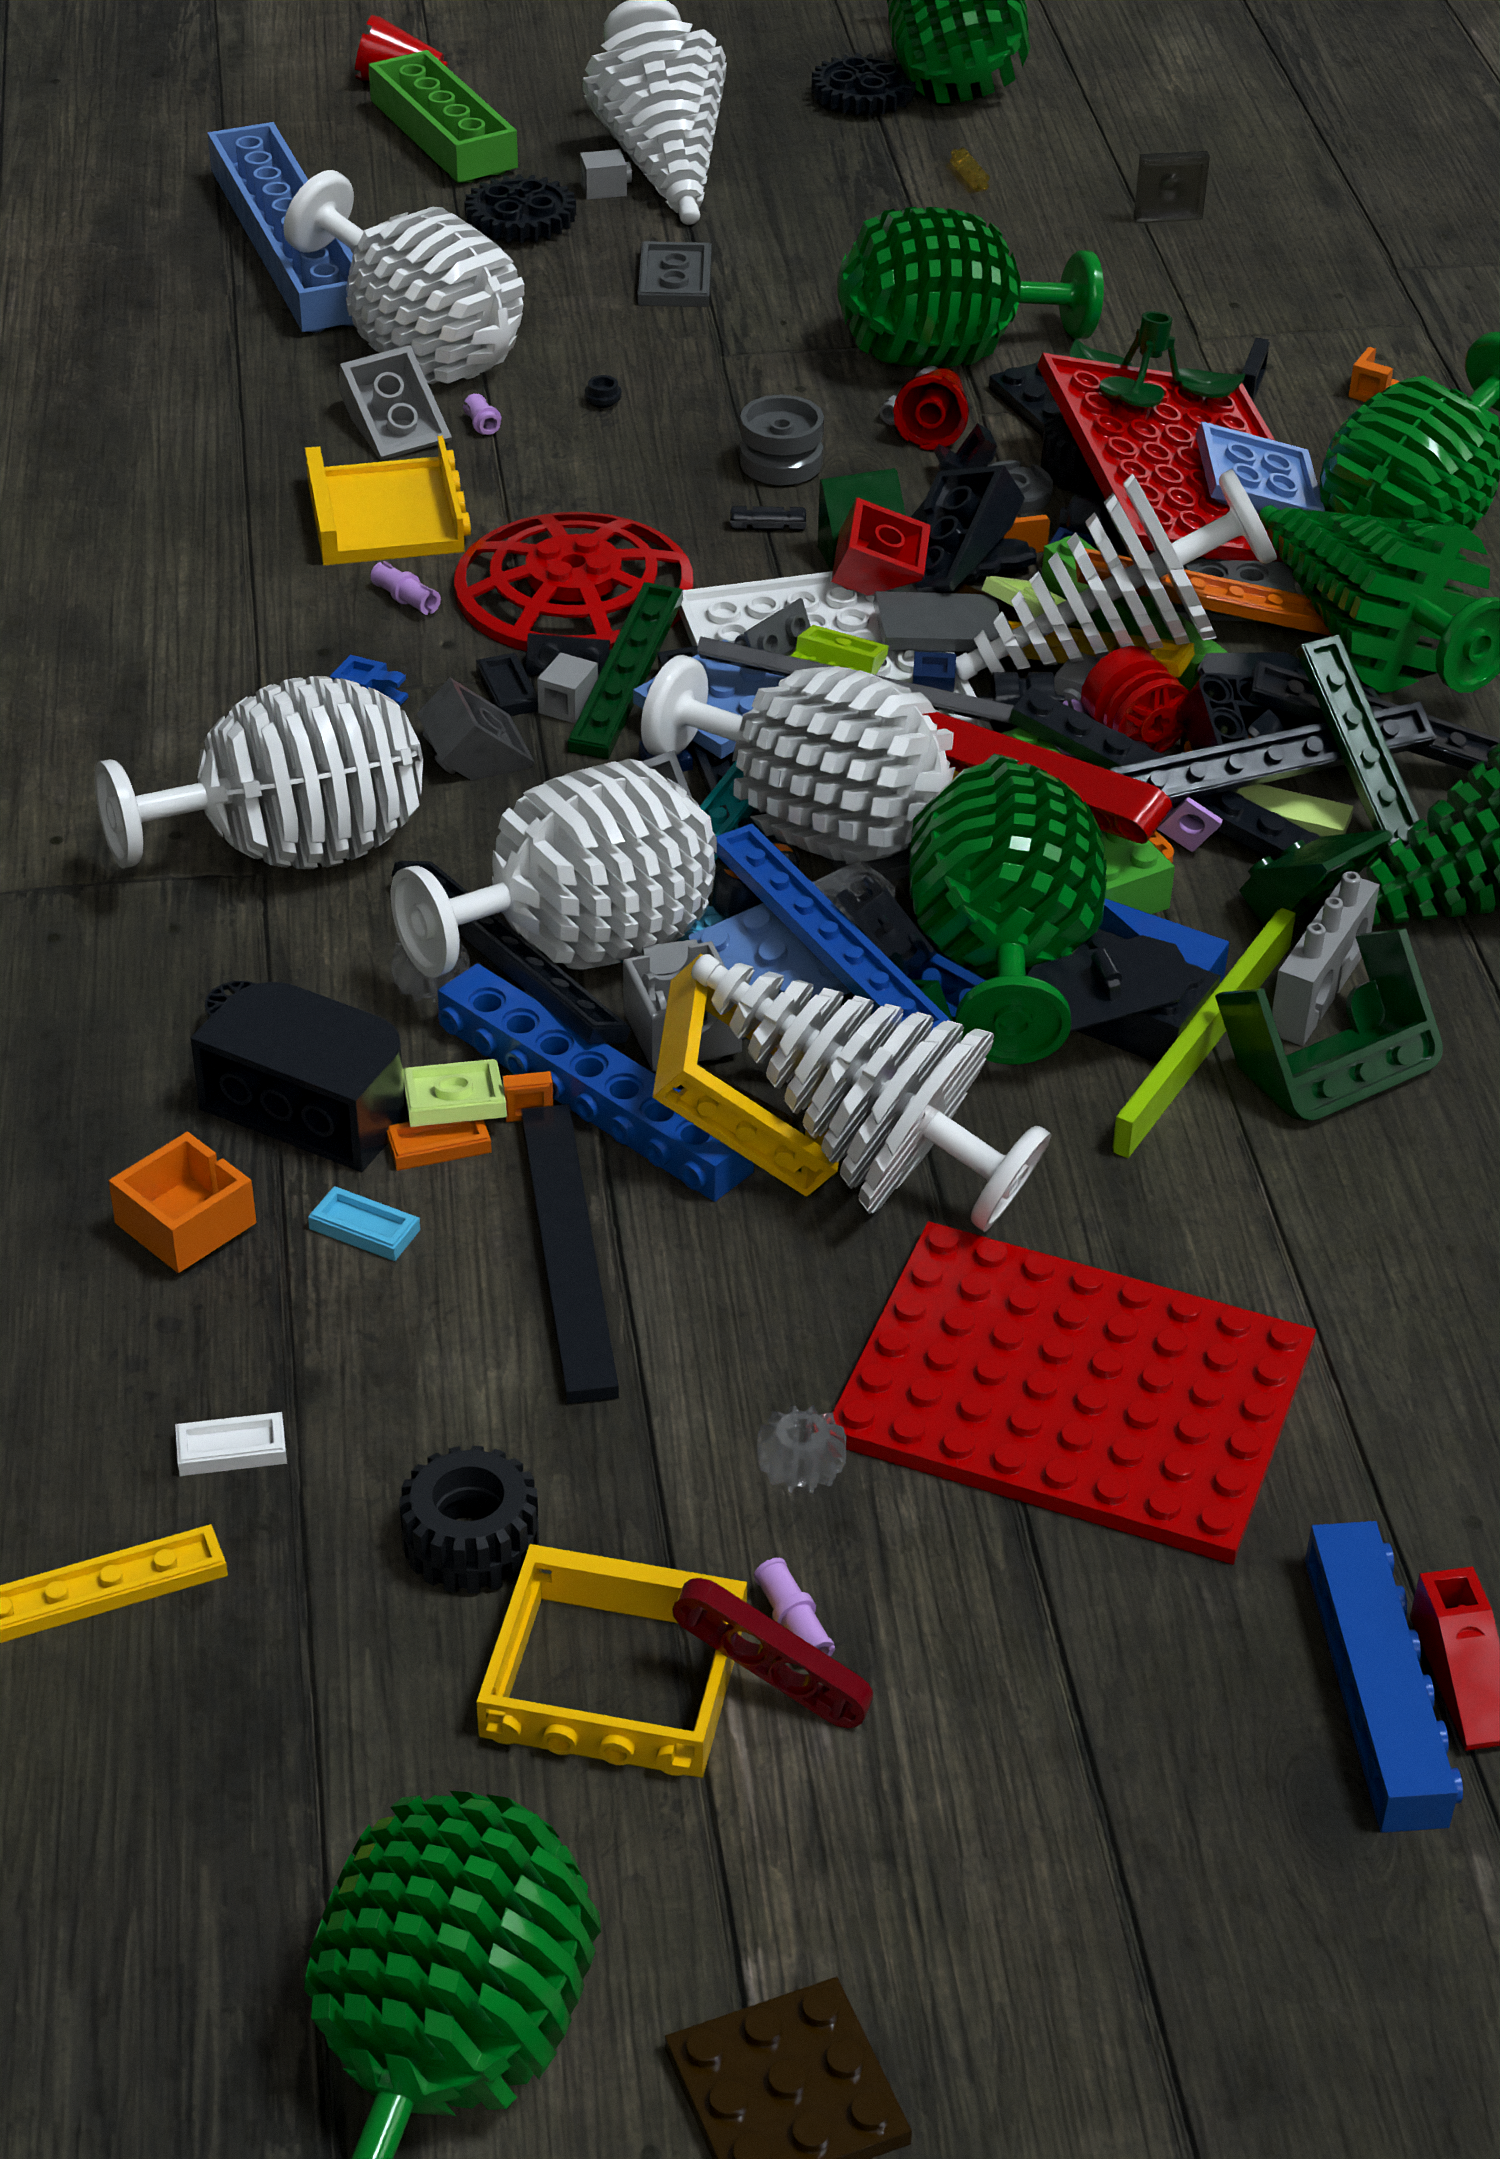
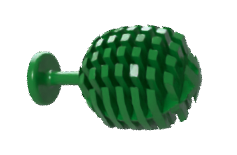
[887,0,1031,103]
[837,207,1104,368]
[1319,332,1500,532]
[909,754,1107,1065]
[303,1790,601,2159]

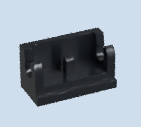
[836,876,937,976]

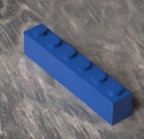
[1305,1521,1463,1833]

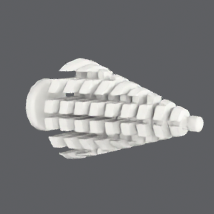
[583,0,727,225]
[955,469,1277,680]
[691,954,1052,1232]

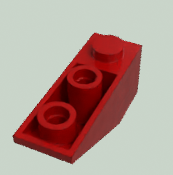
[1410,1566,1500,1751]

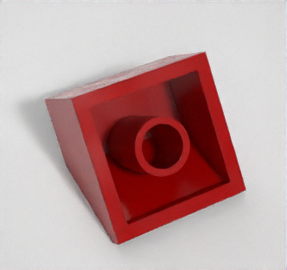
[831,497,931,596]

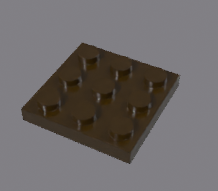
[665,1976,912,2159]

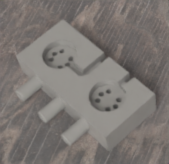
[1272,871,1380,1046]

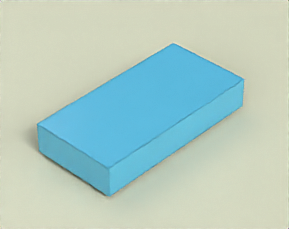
[308,1186,420,1261]

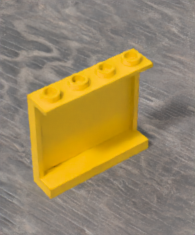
[305,435,471,566]

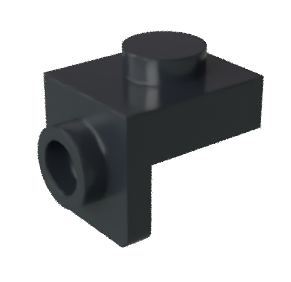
[934,423,998,471]

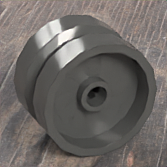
[739,394,824,485]

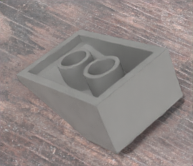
[338,345,452,461]

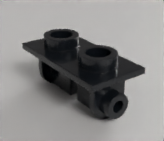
[526,633,612,677]

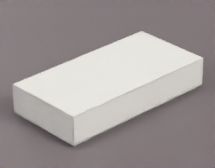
[175,1412,287,1476]

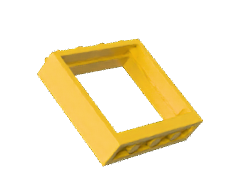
[652,953,839,1197]
[477,1544,747,1778]

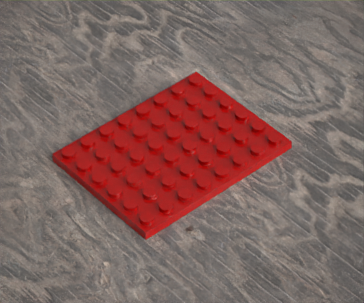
[1037,353,1283,562]
[824,1221,1316,1565]

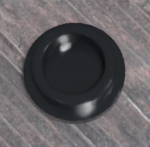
[585,375,622,408]

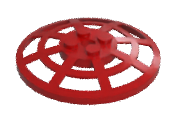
[454,512,693,651]

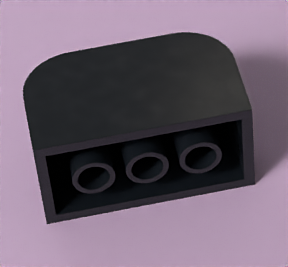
[190,982,406,1172]

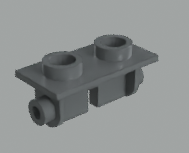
[734,598,811,655]

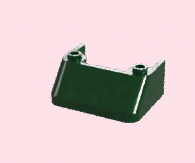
[1215,928,1443,1121]

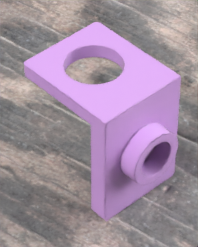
[1157,797,1223,852]

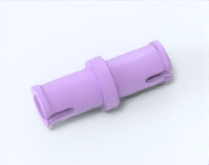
[370,561,441,615]
[754,1558,835,1656]

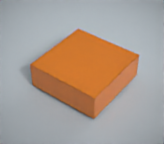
[503,1071,553,1122]

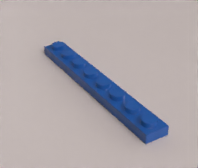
[714,824,951,1031]

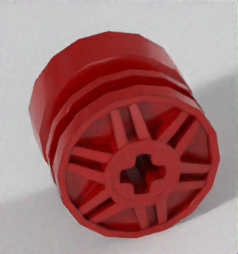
[1081,645,1189,753]

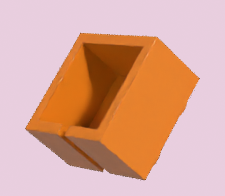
[108,1131,257,1273]

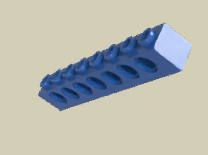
[437,963,754,1202]

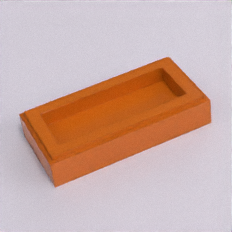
[387,1120,492,1171]

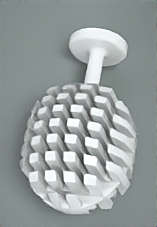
[284,170,524,384]
[641,655,955,864]
[95,676,423,869]
[391,759,717,978]

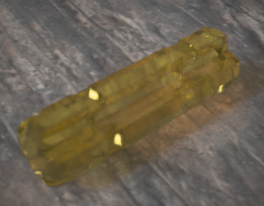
[950,147,990,191]

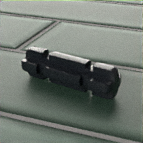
[730,506,806,530]

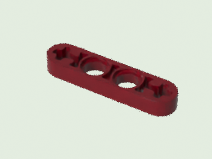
[672,1578,873,1728]

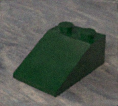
[1239,830,1393,927]

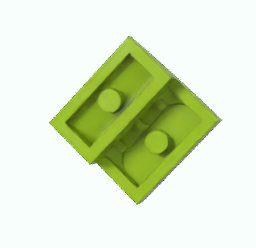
[790,625,889,675]

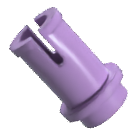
[463,394,501,435]

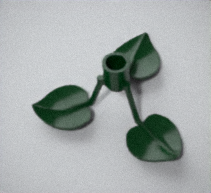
[1069,311,1245,407]

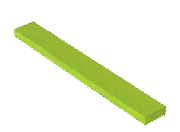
[1112,908,1296,1158]

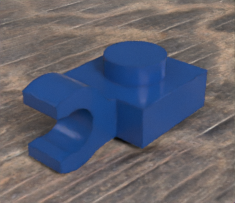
[329,655,408,706]

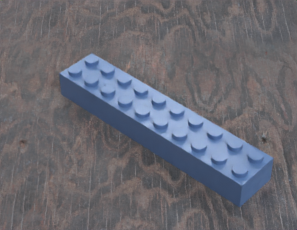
[207,122,354,332]

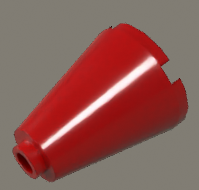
[355,15,448,81]
[893,368,969,450]

